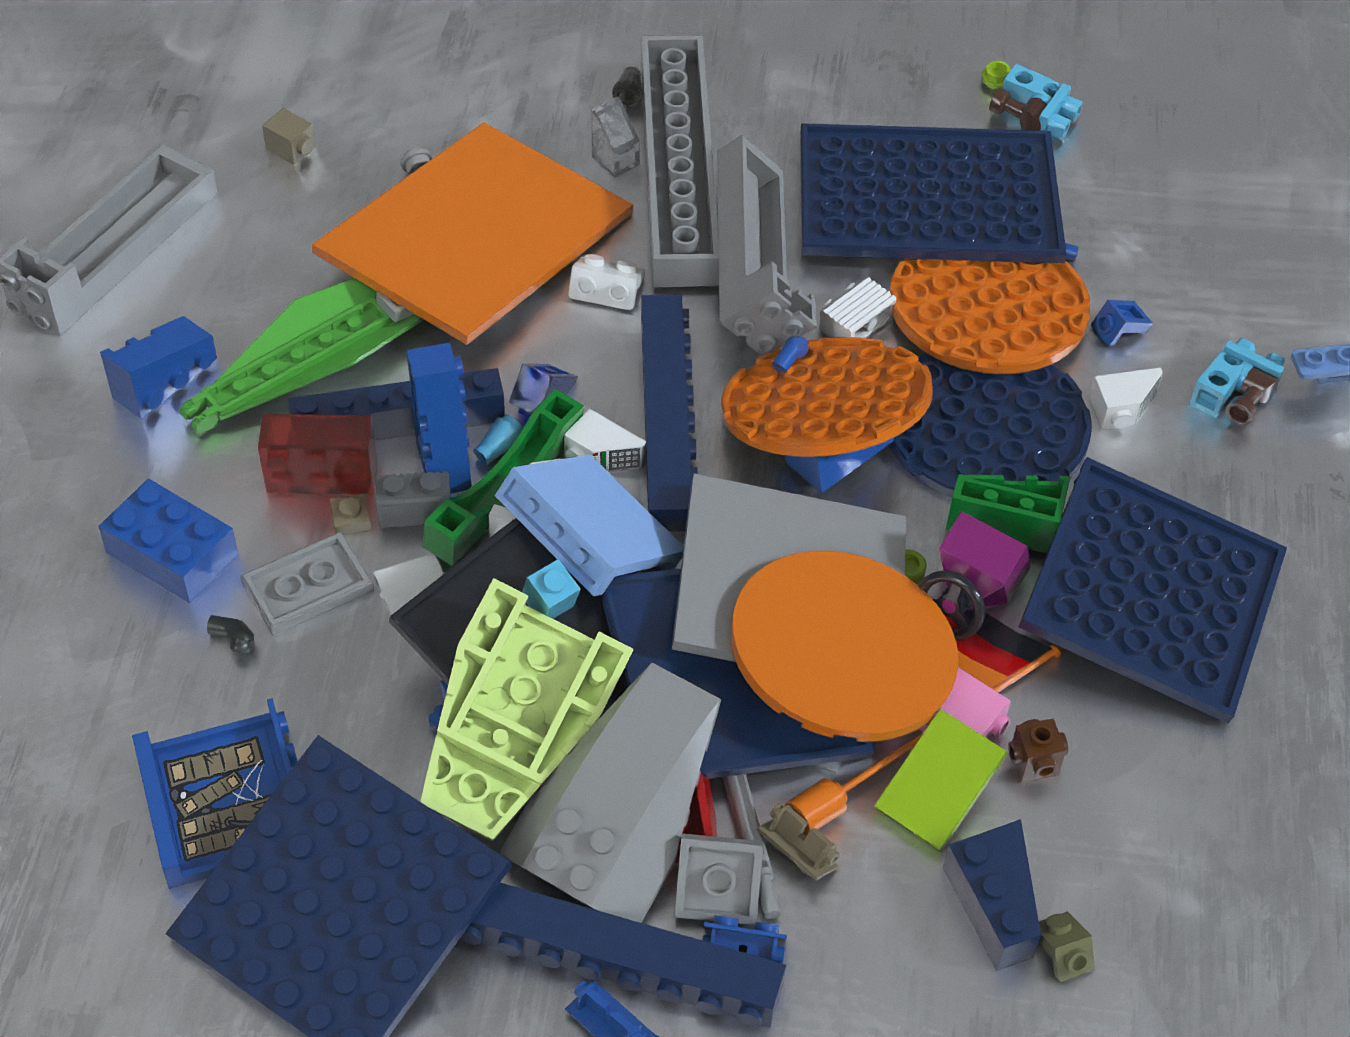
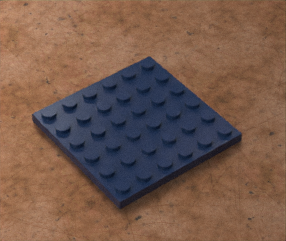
[1018,457,1287,724]
[165,735,512,1037]

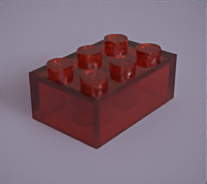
[258,414,378,495]

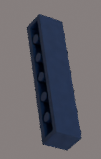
[288,368,505,452]

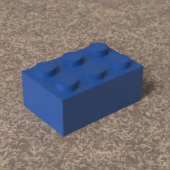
[98,478,238,603]

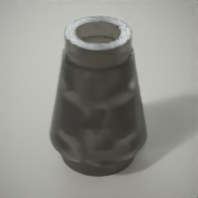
[612,67,643,108]

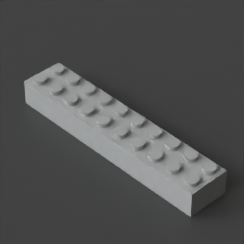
[641,35,719,287]

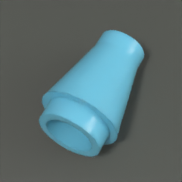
[473,414,523,465]

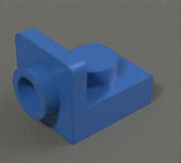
[1091,300,1153,346]

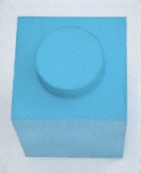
[522,559,581,619]

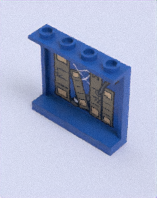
[132,698,297,889]

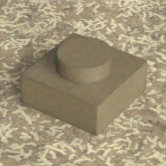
[330,493,372,535]

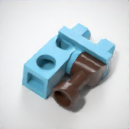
[989,63,1083,140]
[1189,338,1285,425]

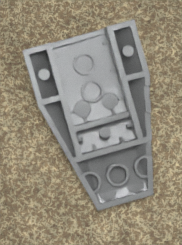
[499,663,721,923]

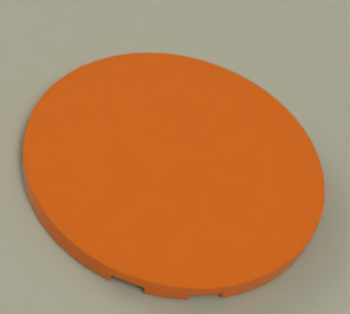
[890,258,1090,374]
[721,337,933,457]
[730,550,958,742]

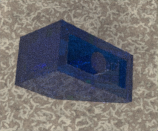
[508,364,578,418]

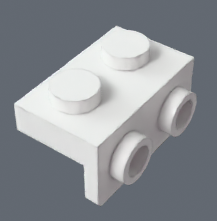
[568,254,645,310]

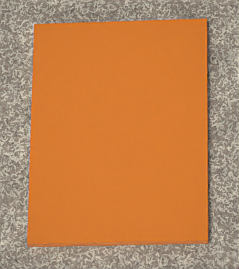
[312,122,634,345]

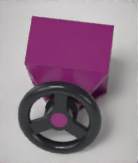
[919,511,1030,640]

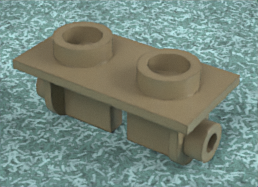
[756,803,840,881]

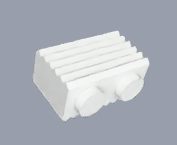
[819,277,896,338]

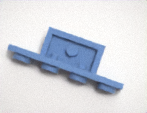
[1291,344,1350,384]

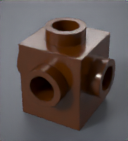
[1008,718,1068,782]

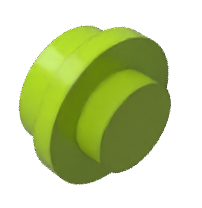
[981,61,1011,89]

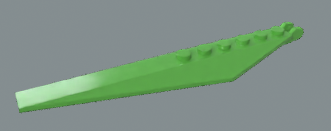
[179,278,424,434]

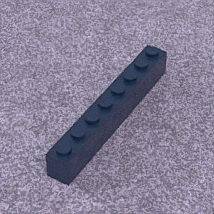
[641,295,698,531]
[460,882,786,1028]

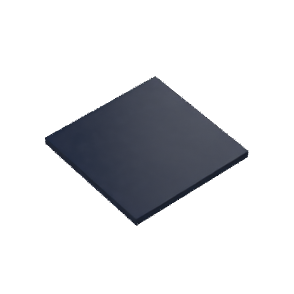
[600,569,875,779]

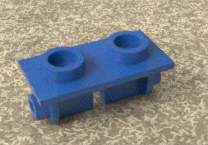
[702,915,787,964]
[565,980,655,1037]

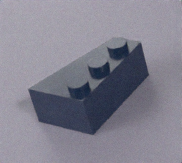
[943,819,1041,971]

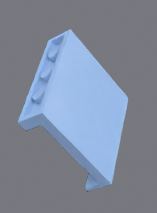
[495,455,684,597]

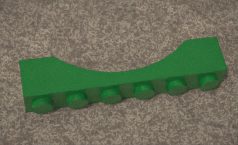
[423,388,584,566]

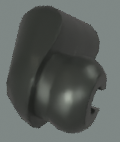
[207,615,254,654]

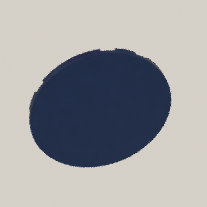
[889,351,1092,498]

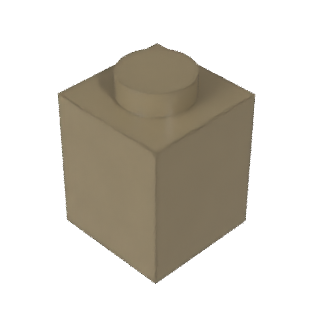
[262,108,315,165]

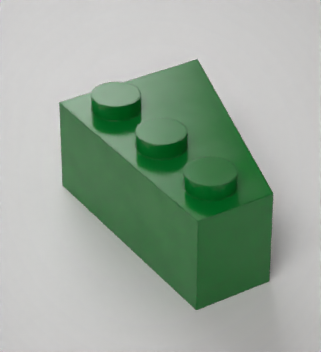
[945,475,1071,553]

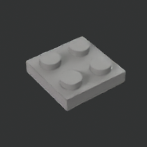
[675,834,764,925]

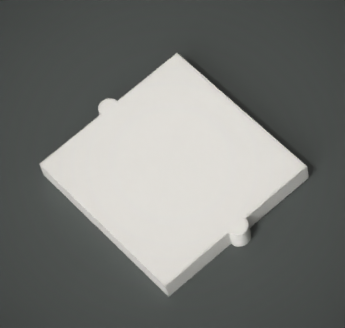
[373,553,446,616]

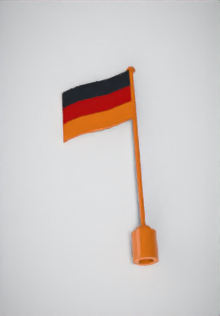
[785,610,1062,837]

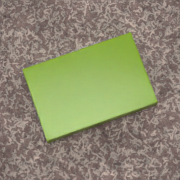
[874,708,1008,852]

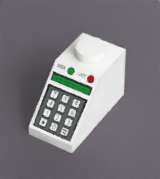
[1089,367,1163,430]
[564,409,646,472]

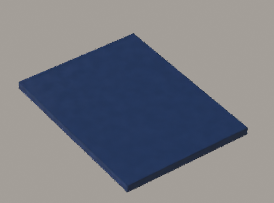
[800,123,1067,263]

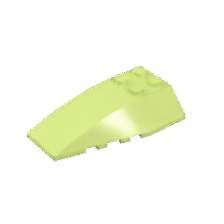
[420,578,634,841]

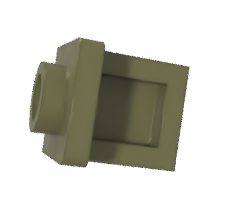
[1038,911,1095,982]

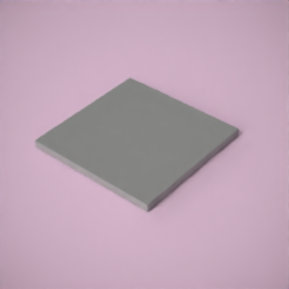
[672,473,906,662]

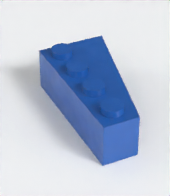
[406,342,472,494]

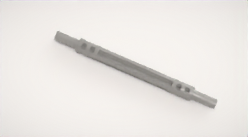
[723,774,780,919]

